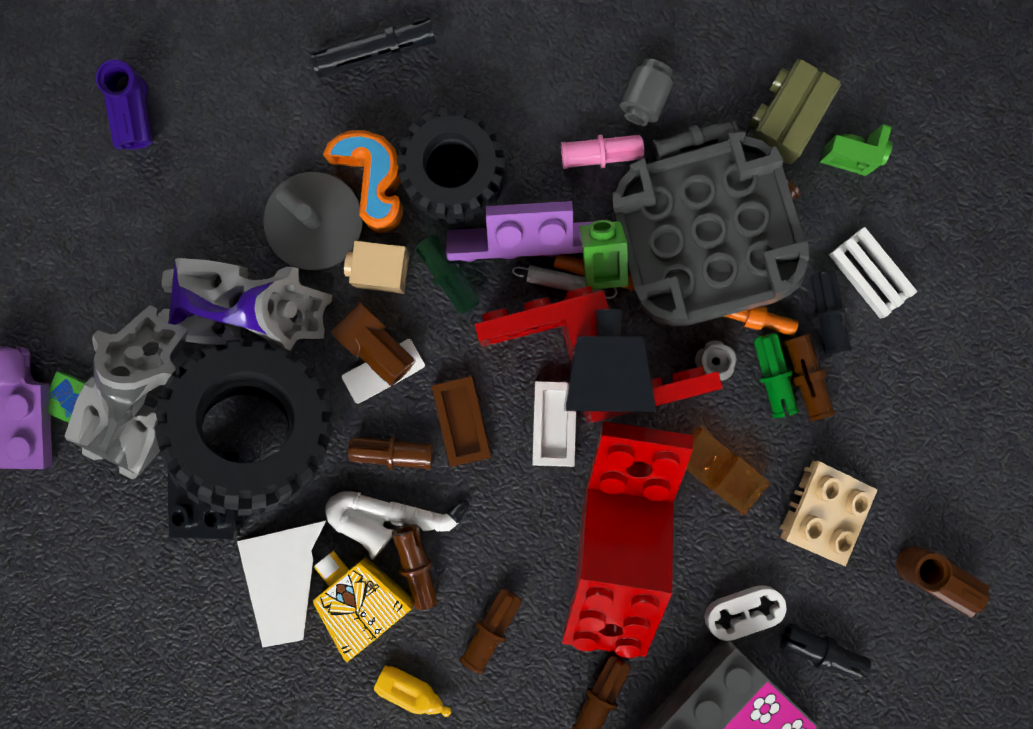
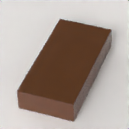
[431,376,491,467]

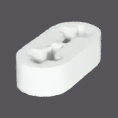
[704,585,787,641]

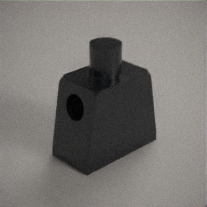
[564,309,655,412]

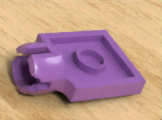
[0,346,52,469]

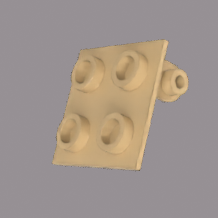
[779,461,877,567]

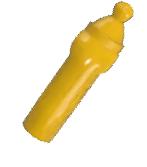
[374,666,451,717]

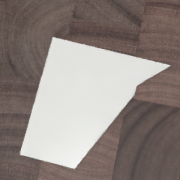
[237,521,326,647]

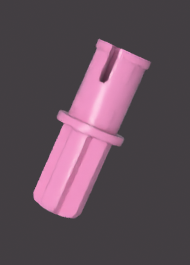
[561,134,644,169]

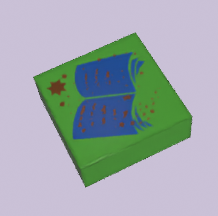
[48,372,86,423]

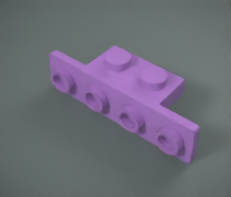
[446,201,593,262]

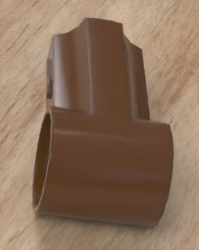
[331,302,416,386]
[896,546,990,618]

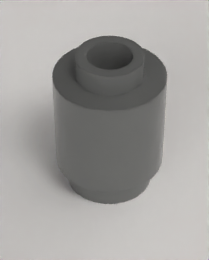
[620,59,673,126]

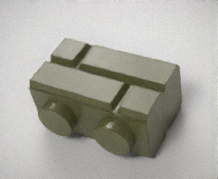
[748,59,841,164]

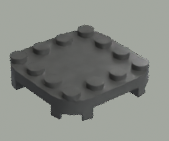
[613,132,809,326]

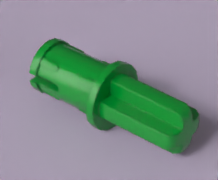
[753,333,800,418]

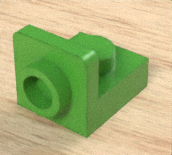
[819,124,893,176]
[579,220,629,290]

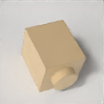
[344,241,410,294]

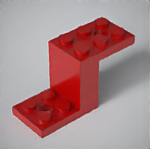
[474,286,723,423]
[562,421,693,658]

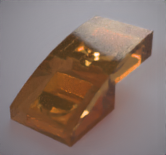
[686,427,770,516]

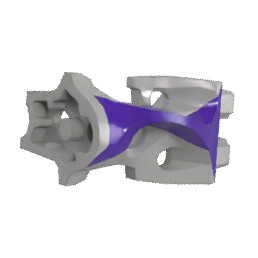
[158,258,332,350]

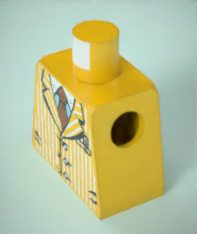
[313,550,414,662]

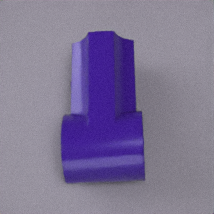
[96,59,153,150]

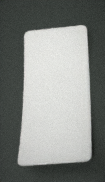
[342,339,425,404]

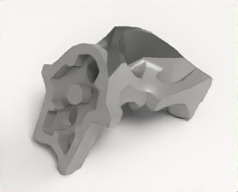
[65,305,188,479]

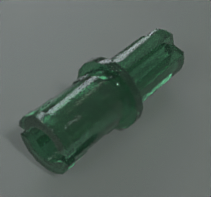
[414,235,479,314]

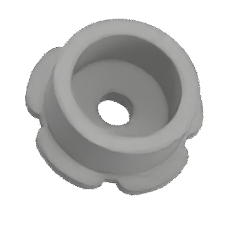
[695,341,737,381]

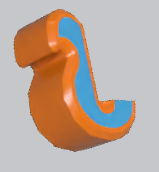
[323,130,404,233]

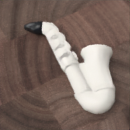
[325,491,469,560]

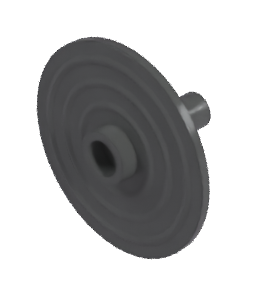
[263,172,363,271]

